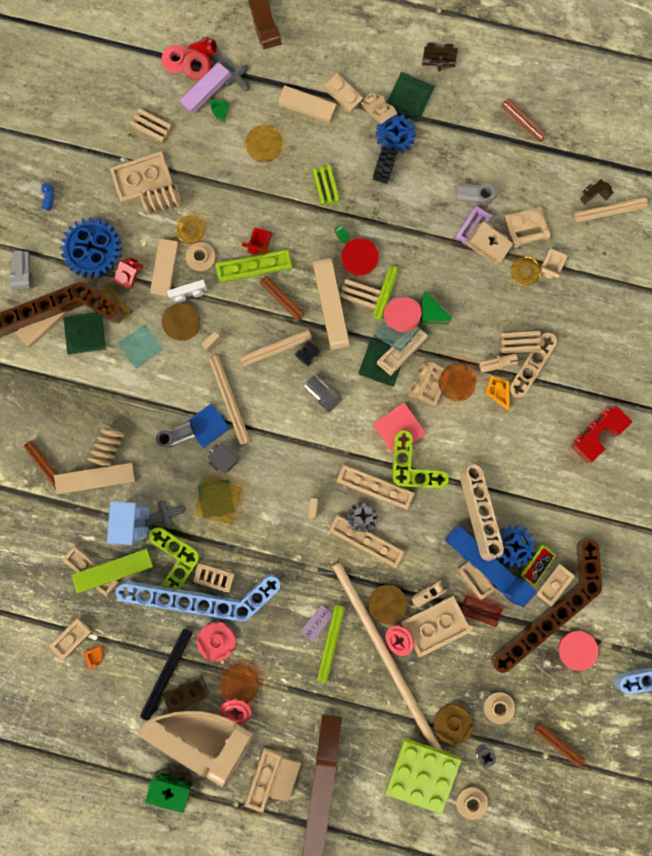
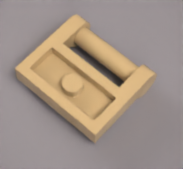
[504,207,550,248]

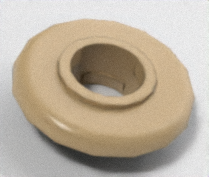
[185,242,215,271]
[484,692,515,724]
[456,787,488,820]

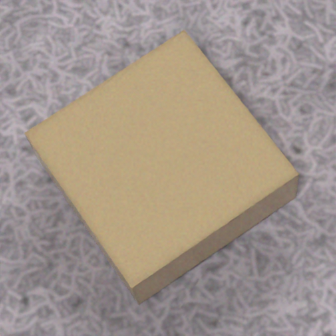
[202,332,222,352]
[308,498,319,518]

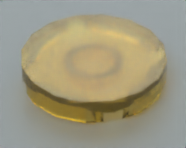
[245,125,282,163]

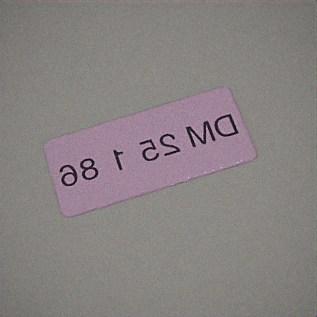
[300,605,333,642]

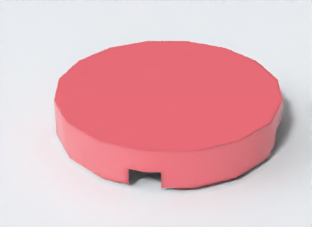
[384,297,422,332]
[197,622,236,662]
[558,630,598,671]

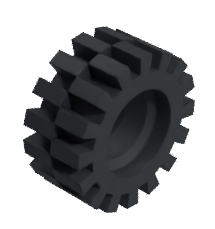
[373,146,397,184]

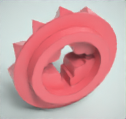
[386,624,415,656]
[220,697,252,725]

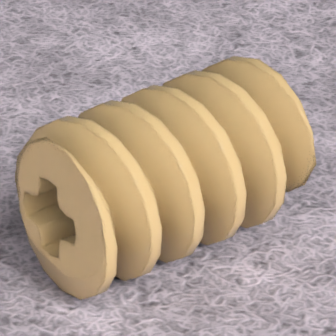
[139,183,181,215]
[87,424,125,467]

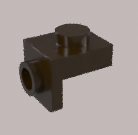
[580,179,614,205]

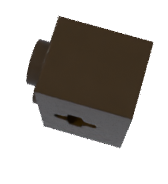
[162,675,209,713]

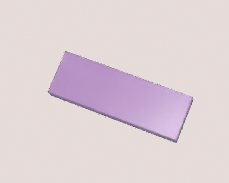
[179,62,232,114]

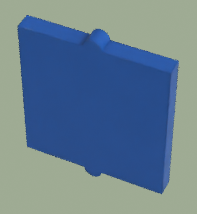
[186,404,230,449]

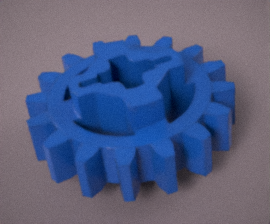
[375,114,416,154]
[493,525,536,567]

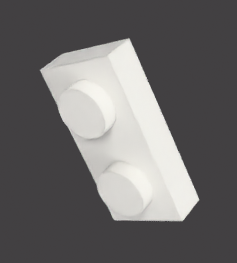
[167,280,208,303]

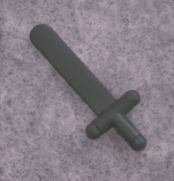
[201,36,249,92]
[145,500,186,530]

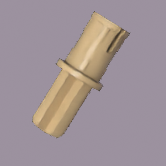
[479,353,518,372]

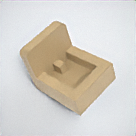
[540,248,568,279]

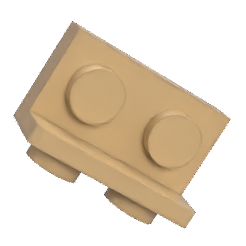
[409,362,450,407]

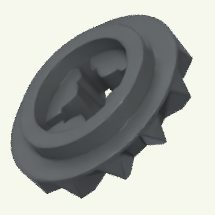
[347,502,378,532]

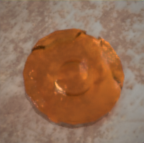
[439,364,476,401]
[220,664,259,703]

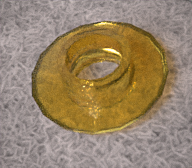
[176,215,205,244]
[511,257,541,286]

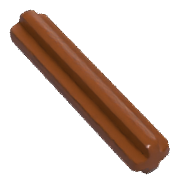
[501,99,547,142]
[260,276,304,321]
[23,441,59,489]
[533,723,585,768]

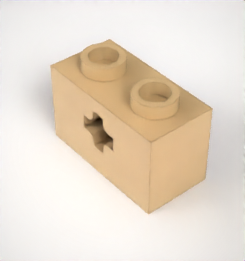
[465,222,513,265]

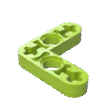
[392,430,449,488]
[149,527,200,599]

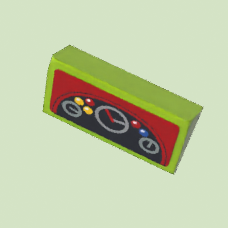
[518,544,556,587]

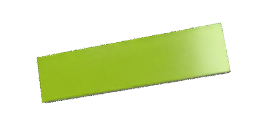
[215,249,293,283]
[71,549,153,594]

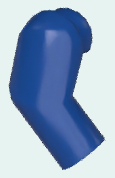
[41,183,55,211]

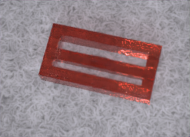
[460,595,503,627]

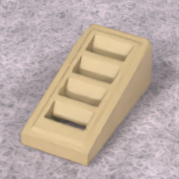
[193,563,236,593]

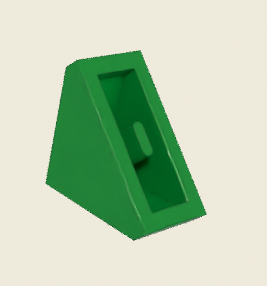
[421,291,452,325]

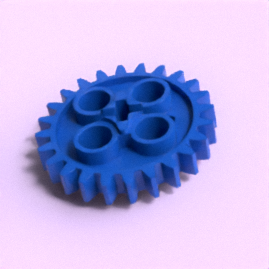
[60,217,123,279]

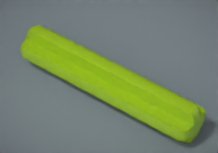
[373,266,399,320]

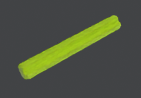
[317,605,345,683]

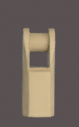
[410,580,447,609]

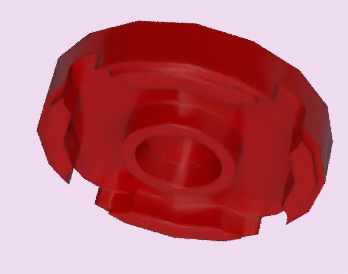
[342,238,379,276]

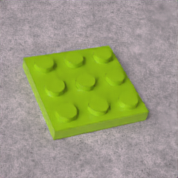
[385,738,461,814]

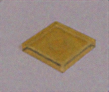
[194,478,242,525]

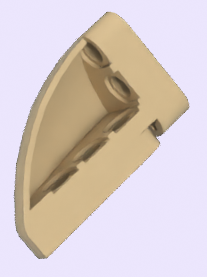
[137,711,254,788]

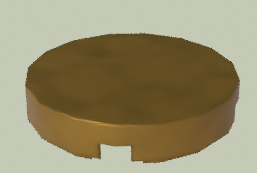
[162,303,200,341]
[368,584,407,624]
[434,704,473,745]

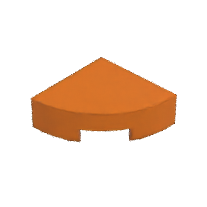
[83,644,104,671]

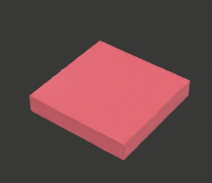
[373,403,426,453]

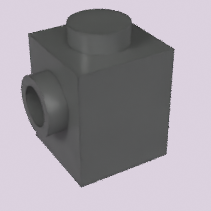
[208,444,239,474]

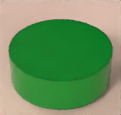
[334,225,351,244]

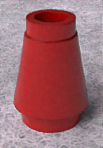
[188,37,217,57]

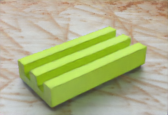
[312,164,339,206]

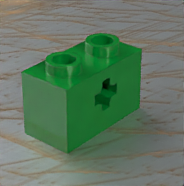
[145,772,193,814]

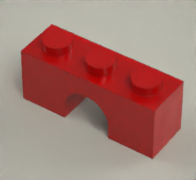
[571,405,633,463]

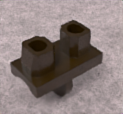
[422,42,458,72]

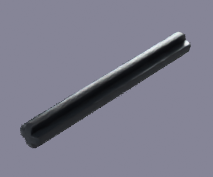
[140,629,192,721]

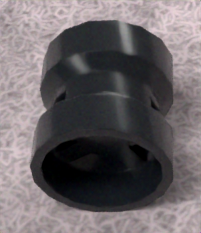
[294,340,321,367]

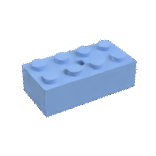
[107,502,150,545]

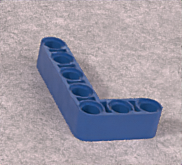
[445,525,537,608]

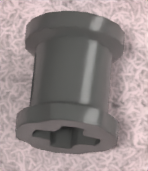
[475,744,496,768]

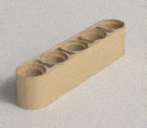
[312,257,350,350]
[460,464,504,561]

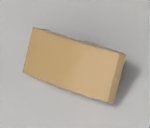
[361,93,397,124]

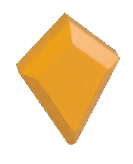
[485,375,510,410]

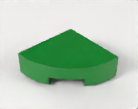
[210,99,229,123]

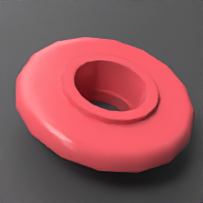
[162,45,188,73]

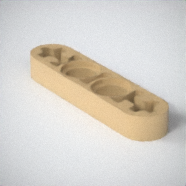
[509,333,557,398]

